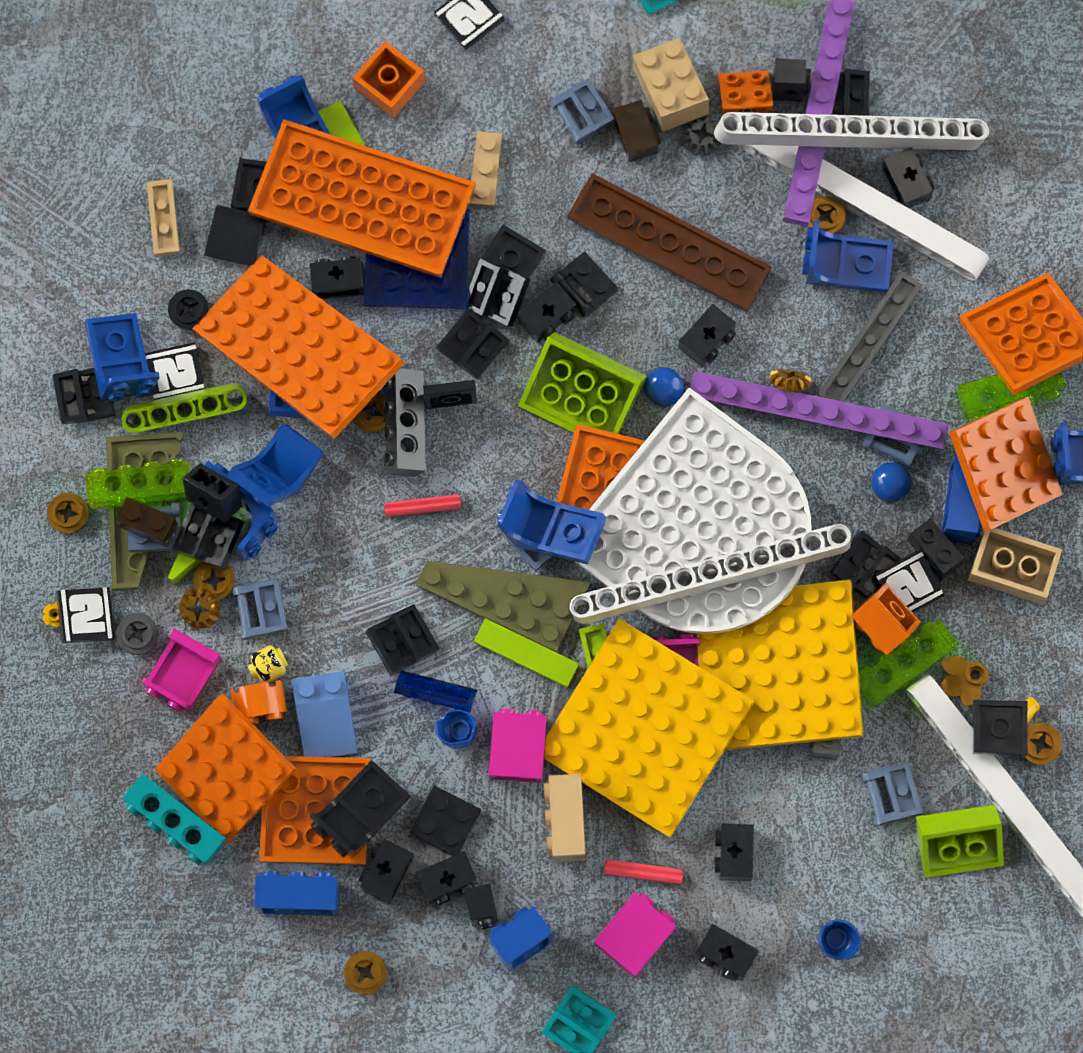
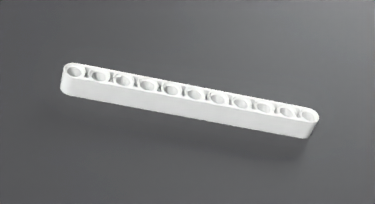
[714,112,989,150]
[738,126,989,281]
[570,524,851,624]
[906,674,1083,917]

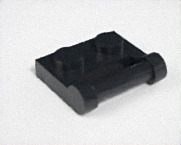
[550,251,618,318]

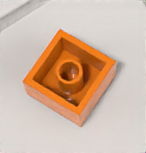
[353,41,425,118]
[851,583,921,655]

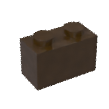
[612,99,661,163]
[116,497,178,547]

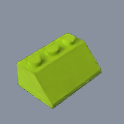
[916,805,1004,878]

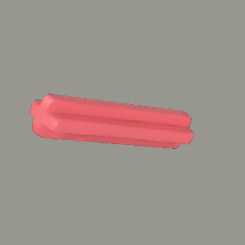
[384,494,461,517]
[604,860,683,884]

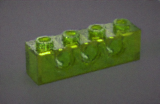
[955,372,1066,421]
[85,459,192,509]
[859,619,959,710]

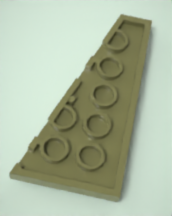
[106,432,184,591]
[416,561,591,653]

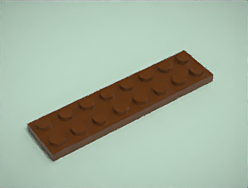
[567,173,772,312]

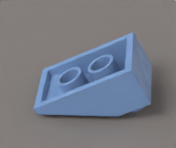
[292,671,358,757]

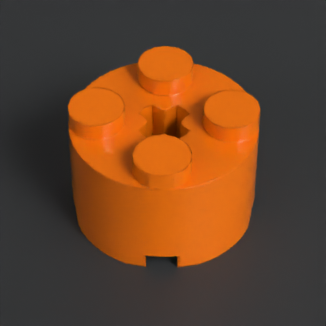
[230,680,288,725]

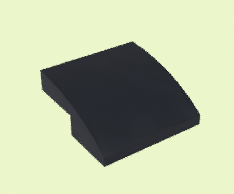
[832,69,870,116]
[204,205,266,266]
[462,258,530,327]
[435,308,510,379]
[53,368,116,424]
[172,503,244,570]
[830,531,901,599]
[366,604,440,677]

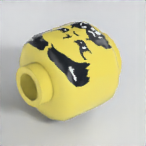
[248,645,289,683]

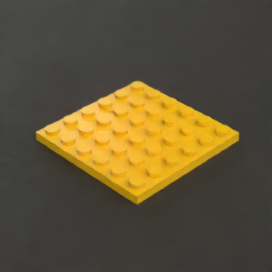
[697,580,863,751]
[544,618,755,838]

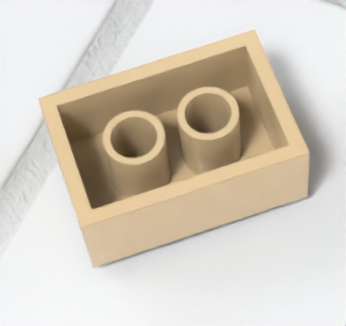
[633,38,709,132]
[968,528,1062,605]
[544,774,585,863]

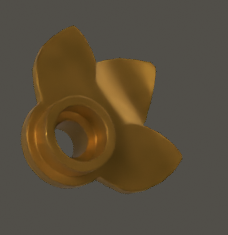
[940,656,989,707]

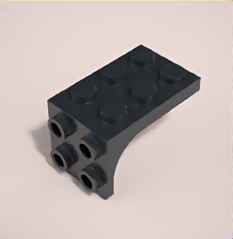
[310,760,411,859]

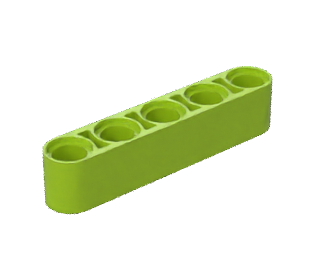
[122,383,247,433]

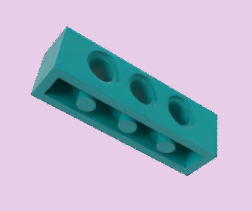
[122,773,227,866]

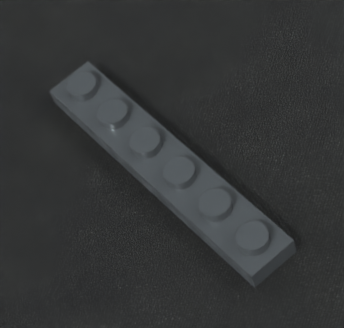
[817,271,923,402]

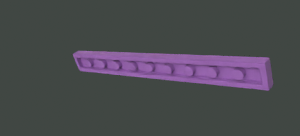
[783,0,855,227]
[691,371,949,450]

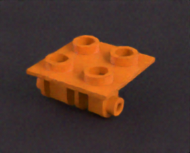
[718,71,773,114]

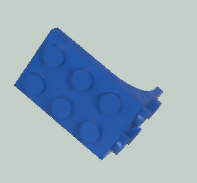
[257,75,331,140]
[802,220,893,293]
[84,313,160,401]
[1050,423,1083,485]
[227,424,323,507]
[205,461,278,562]
[497,479,607,565]

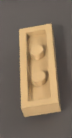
[469,131,502,209]
[147,179,180,257]

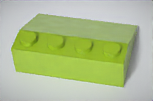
[518,332,647,434]

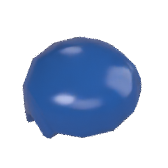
[643,367,684,407]
[871,463,912,502]
[435,709,478,749]
[818,919,861,960]

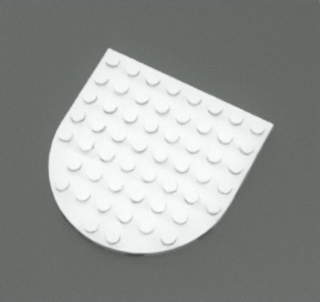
[574,388,812,634]

